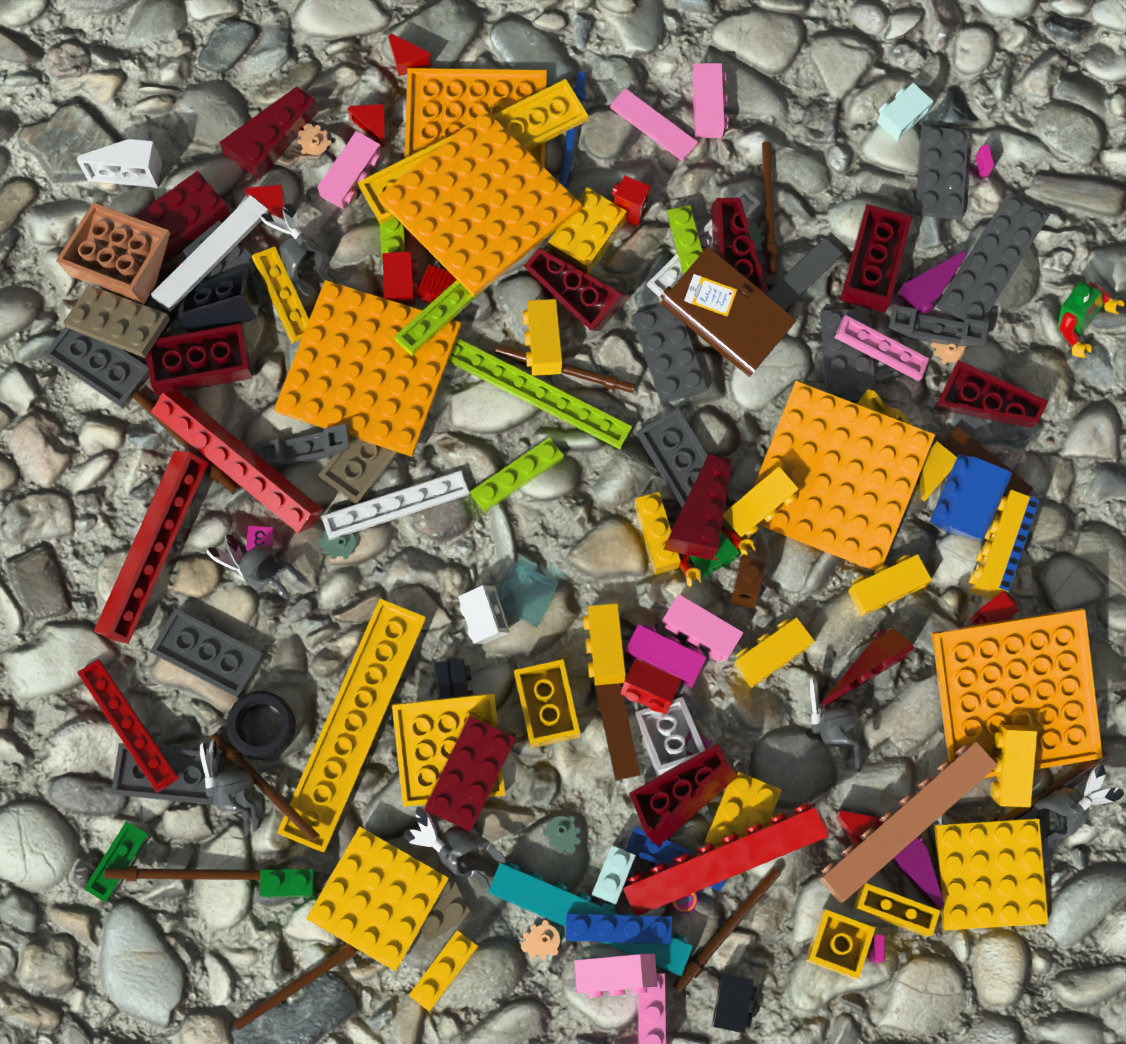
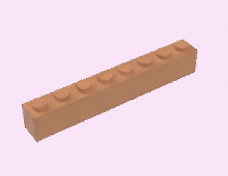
[819,742,998,903]

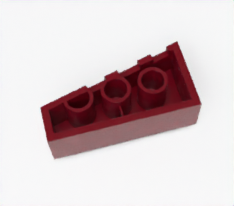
[219,86,318,180]
[711,198,769,297]
[524,248,631,331]
[934,360,1048,428]
[663,454,732,560]
[629,744,738,846]

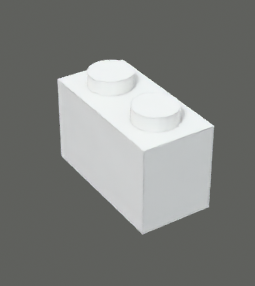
[458,585,510,644]

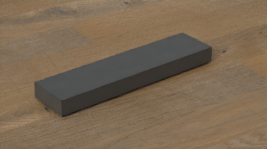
[766,238,842,310]

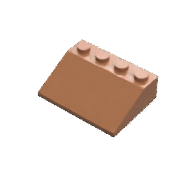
[56,202,170,305]

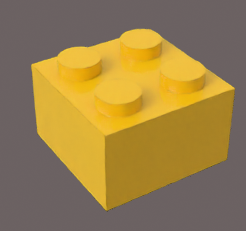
[805,909,875,979]

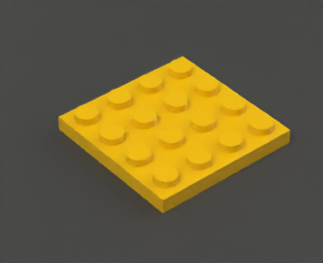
[392,693,505,807]
[934,818,1048,930]
[306,826,450,972]

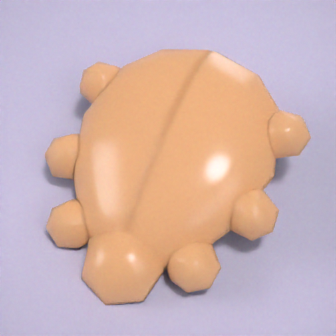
[297,124,332,155]
[931,343,967,364]
[521,920,560,960]

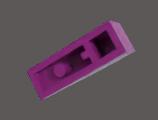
[900,251,966,314]
[891,835,944,910]

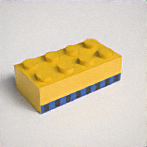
[968,490,1040,600]

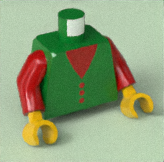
[1057,282,1124,358]
[679,526,756,586]

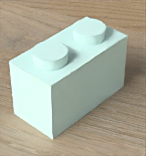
[877,83,933,141]
[591,845,635,906]

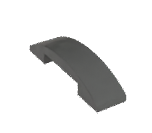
[889,305,989,347]
[256,424,350,467]

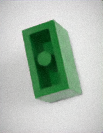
[260,869,316,898]

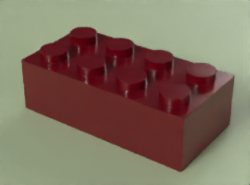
[134,170,231,267]
[839,204,913,313]
[147,324,253,396]
[424,712,516,832]

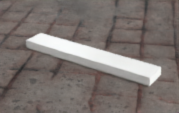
[647,188,761,300]
[151,195,269,312]
[321,470,470,541]

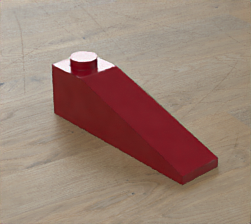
[820,628,915,709]

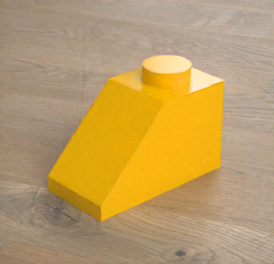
[918,442,957,502]

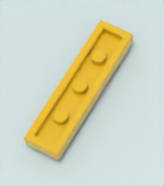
[252,246,309,344]

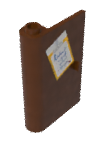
[660,246,797,377]

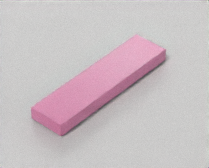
[610,88,698,162]
[834,315,930,381]

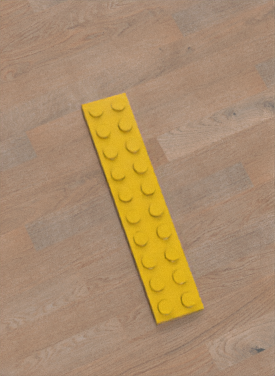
[358,79,589,225]
[277,599,426,853]

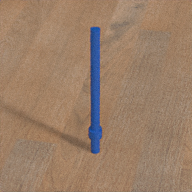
[559,72,587,188]

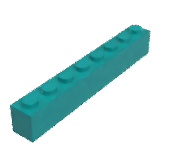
[488,861,693,976]

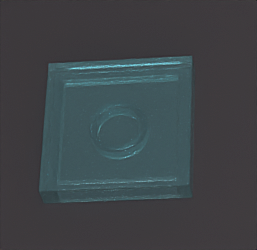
[498,561,559,628]

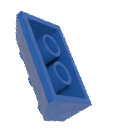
[929,454,1012,541]

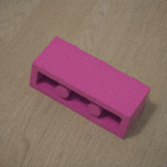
[624,624,706,688]

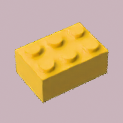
[548,187,627,273]
[514,659,580,749]
[703,771,782,845]

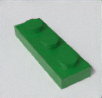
[84,821,149,903]

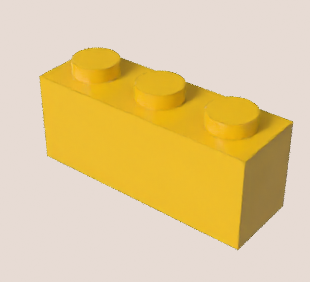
[522,299,562,376]
[723,467,798,538]
[634,492,681,575]
[848,554,932,617]
[583,603,625,685]
[734,617,815,689]
[990,724,1037,807]
[853,883,940,937]
[409,930,479,1012]

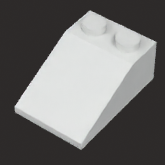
[77,138,162,188]
[635,697,705,777]

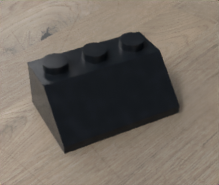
[178,267,259,333]

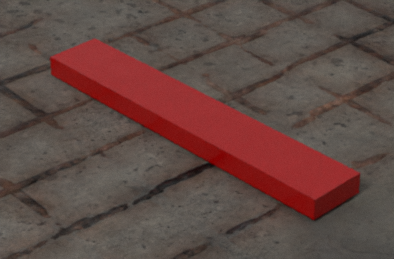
[77,659,179,793]

